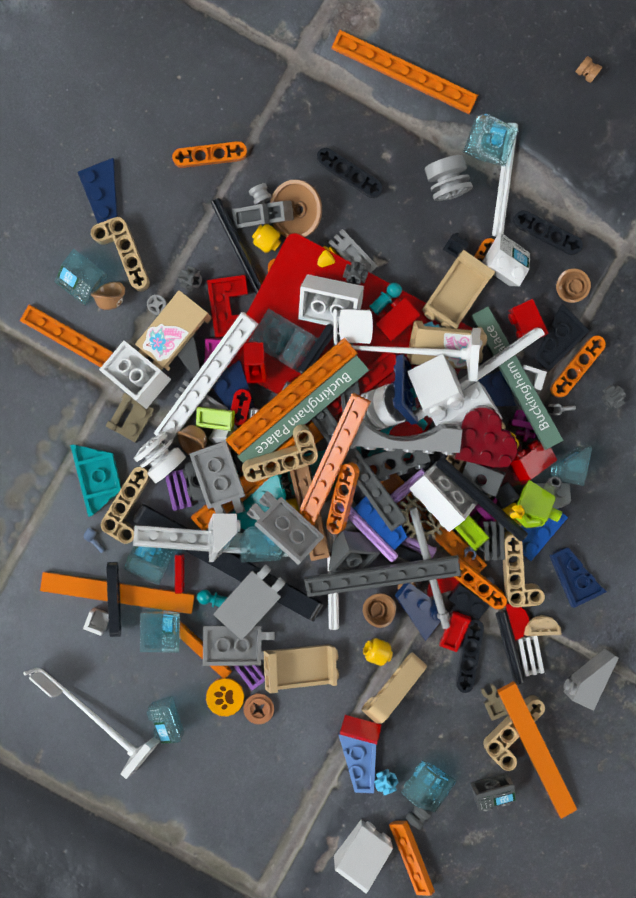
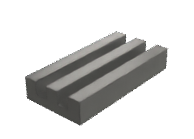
[483,521,505,561]

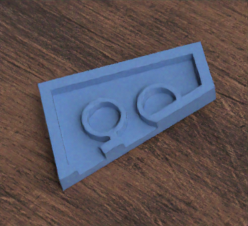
[338,732,376,793]

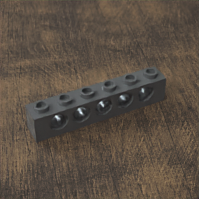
[312,449,430,500]

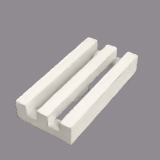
[518,636,544,677]

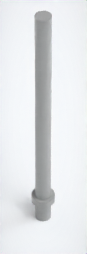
[409,507,450,629]

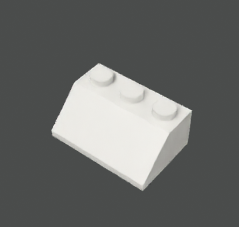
[299,274,364,328]
[431,381,503,427]
[409,462,478,532]

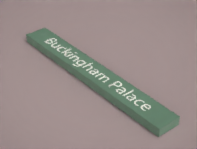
[471,307,564,450]
[237,355,369,471]

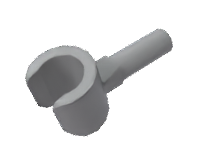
[548,404,576,415]

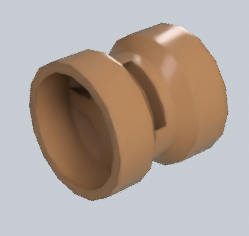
[575,56,603,83]

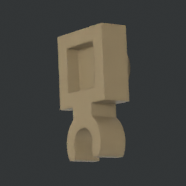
[481,684,508,721]

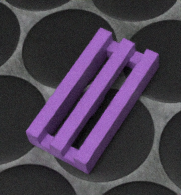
[165,470,192,511]
[234,665,265,690]

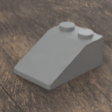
[563,649,619,711]

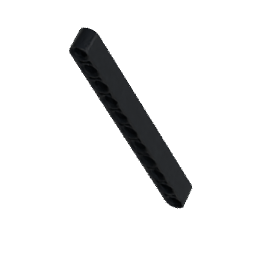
[132,503,324,622]

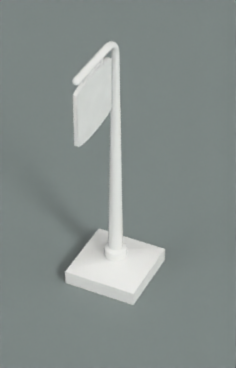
[333,309,481,381]
[23,668,160,779]

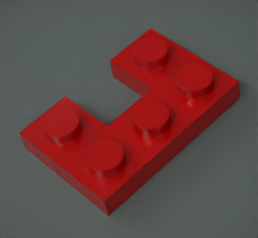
[207,275,248,338]

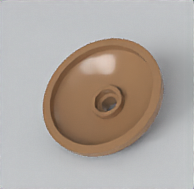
[270,180,322,237]

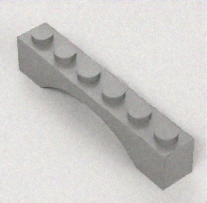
[350,420,462,455]

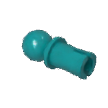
[369,283,402,315]
[197,590,228,608]

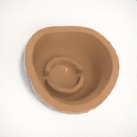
[556,269,591,303]
[91,282,125,310]
[176,425,207,456]
[363,594,396,628]

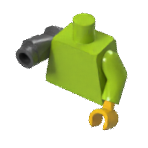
[510,476,562,528]

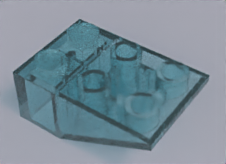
[249,308,318,372]

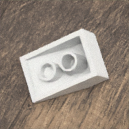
[99,341,171,409]

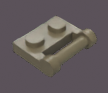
[106,393,155,443]

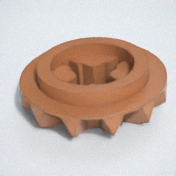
[244,693,274,724]

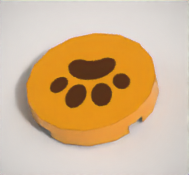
[206,678,244,717]

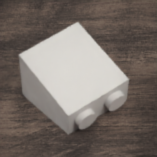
[407,354,465,418]
[334,819,393,893]

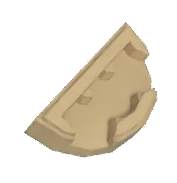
[524,615,562,636]

